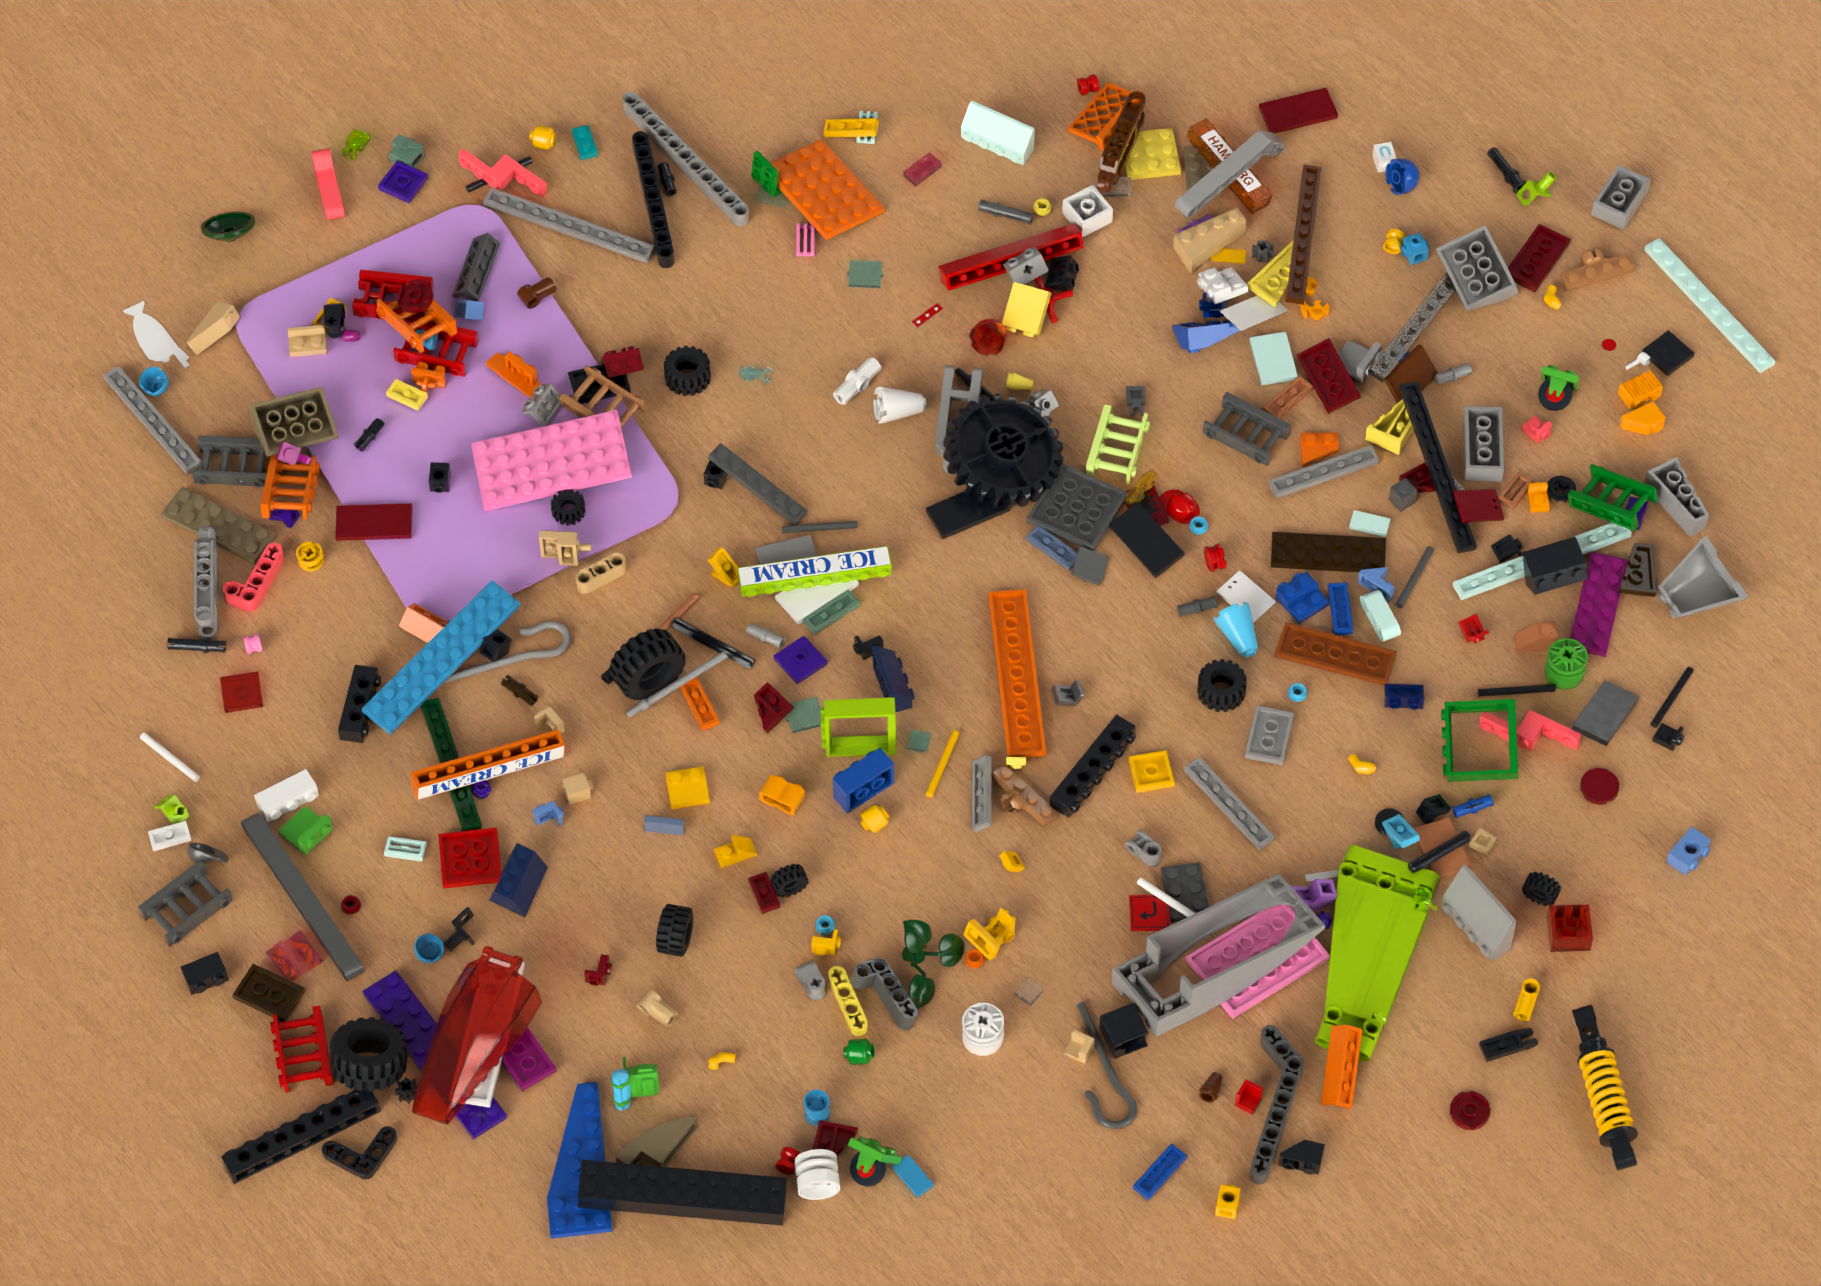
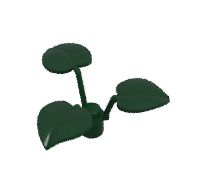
[902,919,964,1009]

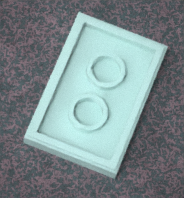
[1249,332,1298,386]

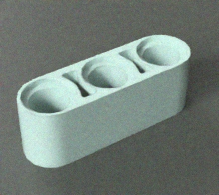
[1360,590,1401,642]

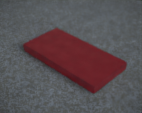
[1259,87,1338,134]
[1508,224,1571,293]
[1296,338,1361,414]
[335,503,413,541]

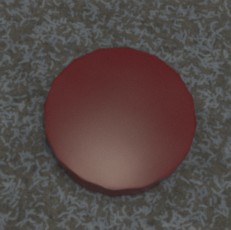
[397,280,434,313]
[1580,768,1619,805]
[1450,1091,1490,1130]

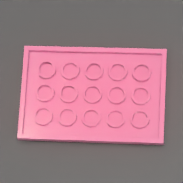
[1186,905,1330,1019]

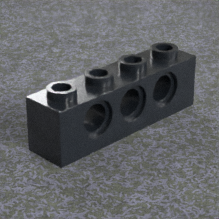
[338,665,381,743]

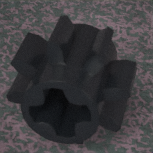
[394,1077,420,1104]

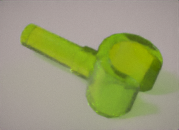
[1414,888,1439,912]

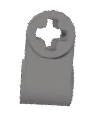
[1125,830,1161,867]
[794,960,826,1000]

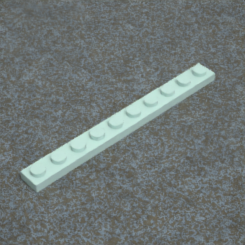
[1644,238,1775,373]
[1453,523,1632,600]

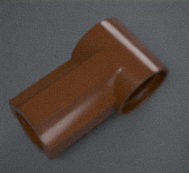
[517,277,556,309]

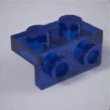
[1384,684,1425,710]

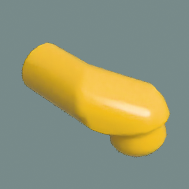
[1544,285,1561,310]
[1348,754,1376,774]
[707,1052,736,1070]

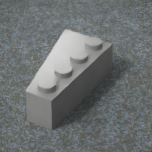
[1644,457,1709,537]

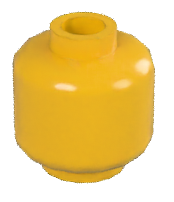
[529,125,557,150]
[860,804,890,833]

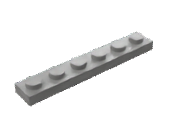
[1268,445,1379,499]
[1184,757,1275,851]

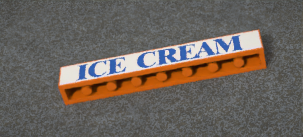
[410,729,565,800]

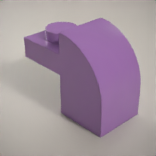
[1291,879,1337,911]

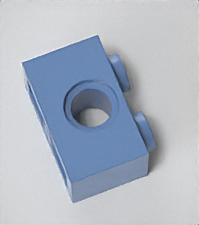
[1666,827,1711,876]

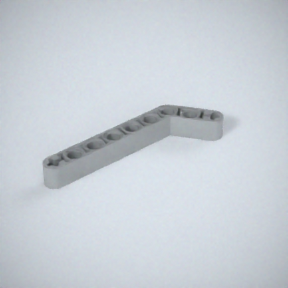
[1174,130,1286,218]

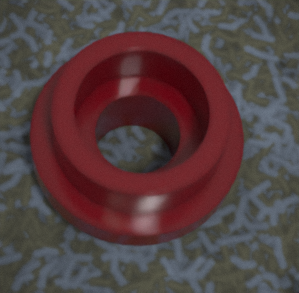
[341,895,361,915]

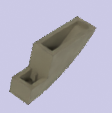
[615,1116,698,1167]

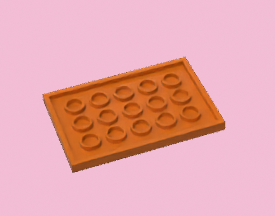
[770,139,885,240]

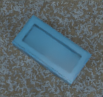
[892,1155,934,1198]

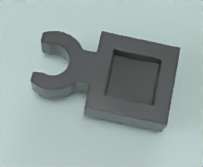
[1126,386,1146,417]

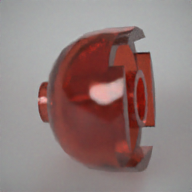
[969,318,1007,356]

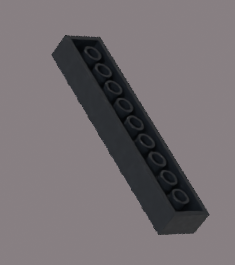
[578,1160,787,1226]

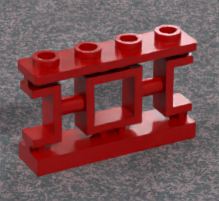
[352,269,434,321]

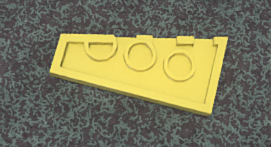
[1247,241,1293,307]

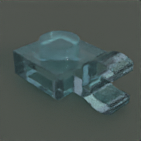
[739,366,772,383]

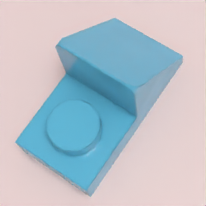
[1382,814,1420,849]

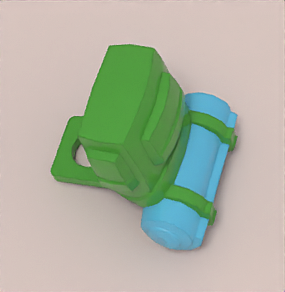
[611,1057,659,1111]

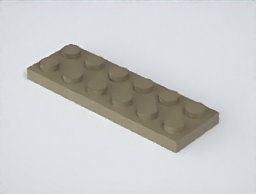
[161,487,276,565]

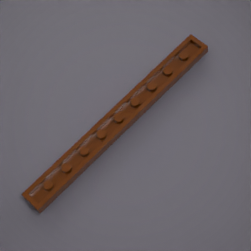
[1285,165,1321,305]

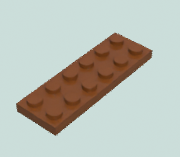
[1275,622,1397,686]

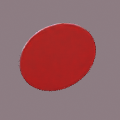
[1602,339,1616,351]

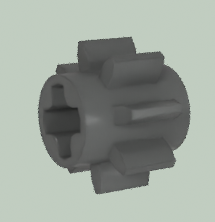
[1252,240,1274,262]

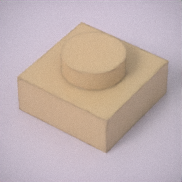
[1469,828,1497,856]

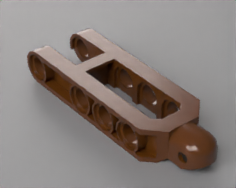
[1097,91,1146,193]

